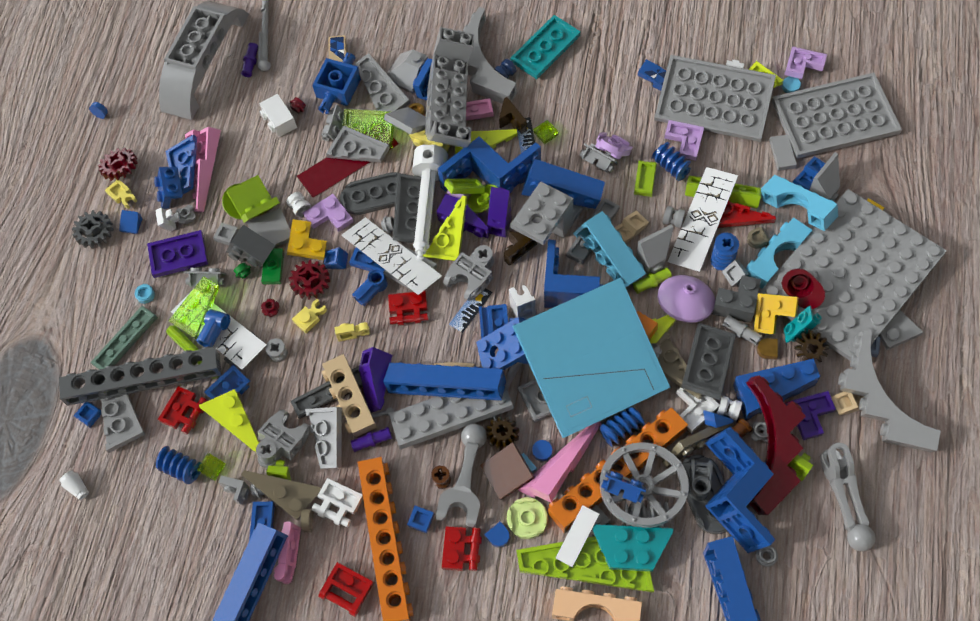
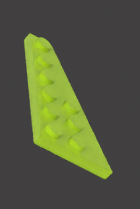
[516,536,654,593]

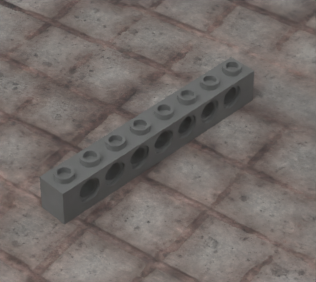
[59,346,222,406]

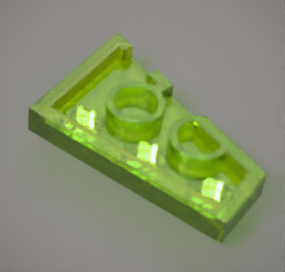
[342,109,394,148]
[168,276,220,340]

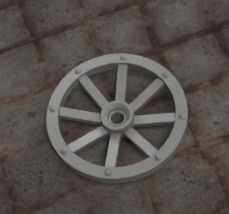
[600,443,689,528]

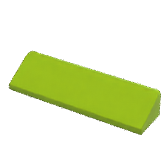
[685,175,761,208]

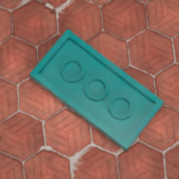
[510,15,581,79]

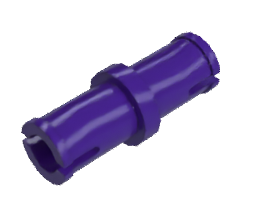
[241,43,258,78]
[350,427,393,452]

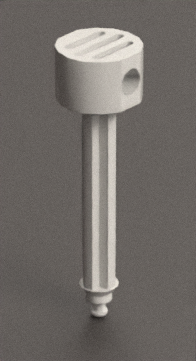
[412,145,448,260]

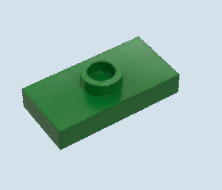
[261,248,284,285]

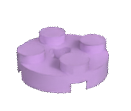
[596,132,633,159]

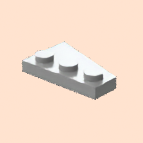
[326,126,390,163]
[305,407,342,469]

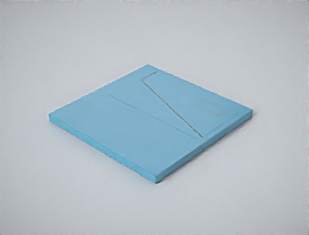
[512,278,670,438]

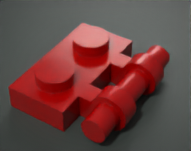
[388,290,428,326]
[158,386,208,435]
[441,526,482,571]

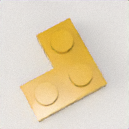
[287,219,327,260]
[754,293,799,334]

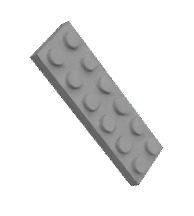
[389,386,514,450]

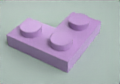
[784,47,827,79]
[664,120,704,161]
[303,194,354,232]

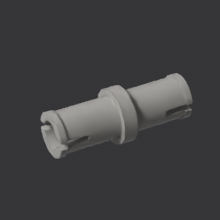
[723,315,763,346]

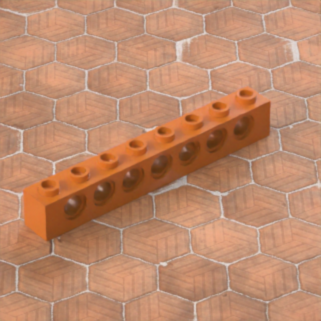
[548,407,688,533]
[358,457,414,621]

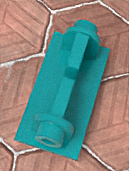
[784,306,822,343]

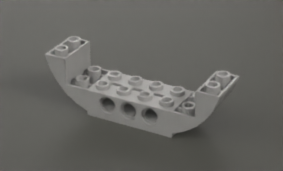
[159,1,249,120]
[425,27,474,148]

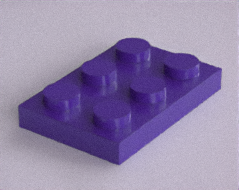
[147,230,209,278]

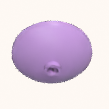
[657,275,715,323]

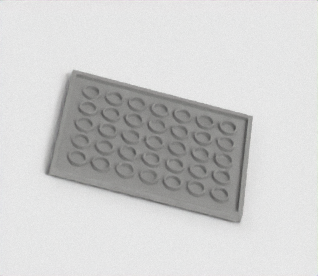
[759,189,947,361]

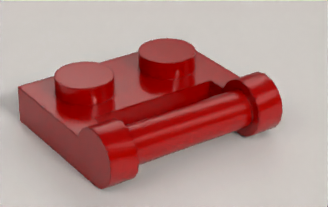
[318,562,374,617]

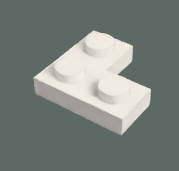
[676,387,720,434]

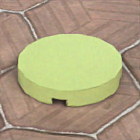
[507,497,548,539]

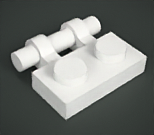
[312,478,363,528]

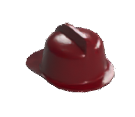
[781,268,825,309]

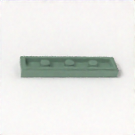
[90,306,158,369]

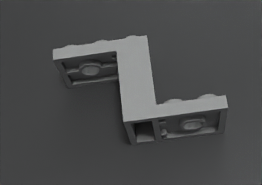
[510,182,584,245]

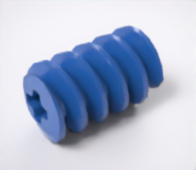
[652,142,691,181]
[710,233,739,271]
[599,407,645,447]
[156,446,202,484]

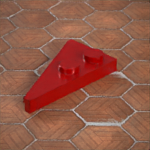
[717,200,776,228]

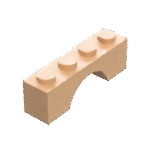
[552,587,642,621]

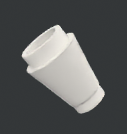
[59,470,89,500]

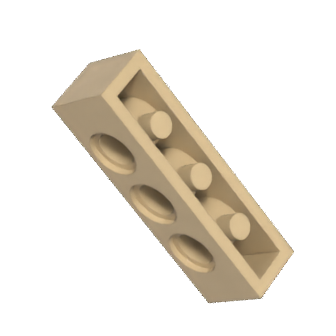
[321,354,377,438]

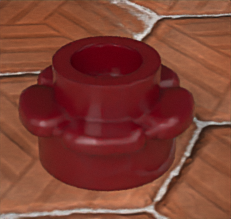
[290,97,306,113]
[261,299,280,317]

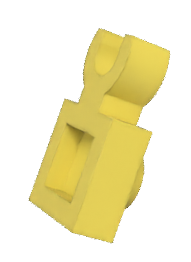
[105,180,137,209]
[292,299,327,333]
[334,322,370,342]

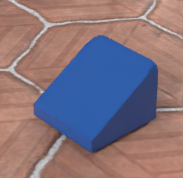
[119,210,143,234]
[324,247,348,269]
[703,410,733,428]

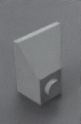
[386,49,428,93]
[809,152,840,202]
[636,224,673,275]

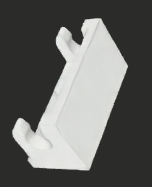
[509,285,536,319]

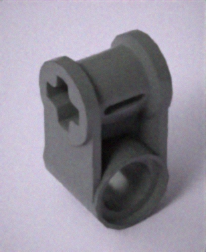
[690,459,713,501]

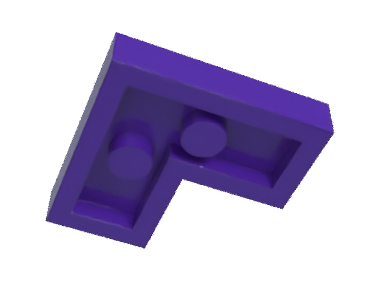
[792,391,836,440]

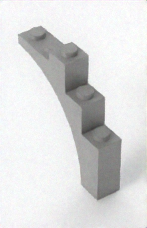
[457,7,517,104]
[838,331,941,452]

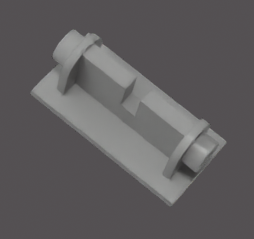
[321,104,346,141]
[580,143,618,173]
[184,268,226,287]

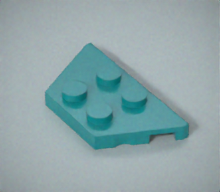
[592,524,673,572]

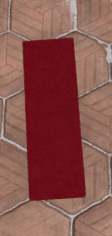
[297,124,399,198]

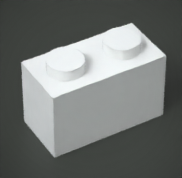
[259,94,297,137]

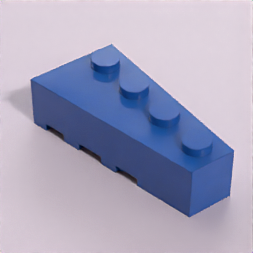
[521,159,605,209]
[733,359,820,421]
[703,536,761,621]

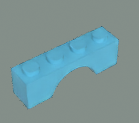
[761,175,838,231]
[746,217,812,289]

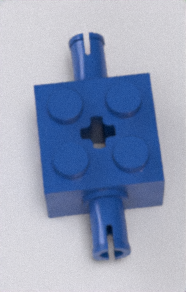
[312,53,361,114]

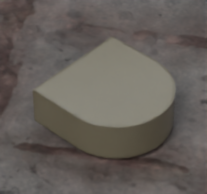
[747,227,770,249]
[301,509,314,532]

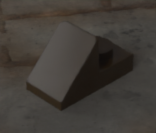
[499,97,527,134]
[504,231,537,266]

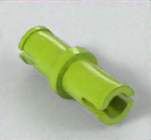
[633,267,672,294]

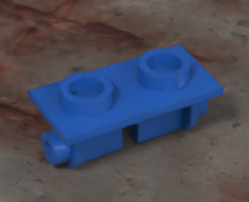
[601,471,646,503]

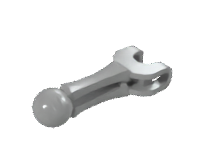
[436,424,487,528]
[820,443,876,552]

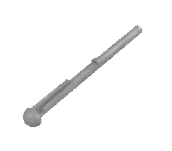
[258,0,271,71]

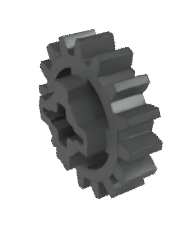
[72,210,114,249]

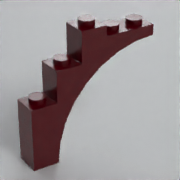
[746,375,806,515]

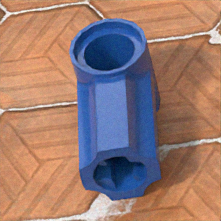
[352,269,388,306]
[196,309,230,347]

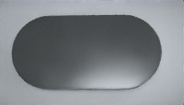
[340,172,401,215]
[678,454,727,534]

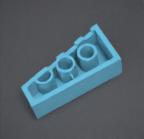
[573,211,646,288]

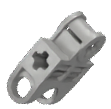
[443,245,494,301]
[256,409,310,468]

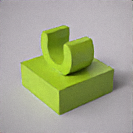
[787,453,813,481]
[266,460,291,480]

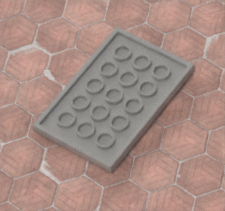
[654,55,776,142]
[772,73,902,159]

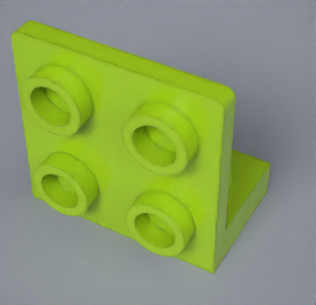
[227,175,280,223]

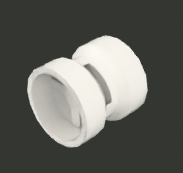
[286,192,311,217]
[717,396,742,420]

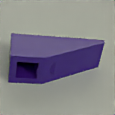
[487,187,512,238]
[436,194,489,239]
[359,347,392,413]

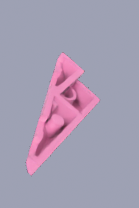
[185,127,221,212]
[518,421,601,503]

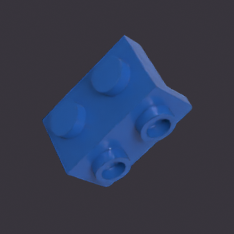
[413,58,432,100]
[154,167,183,209]
[204,365,250,399]

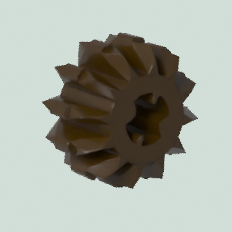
[794,330,829,362]
[486,416,520,450]

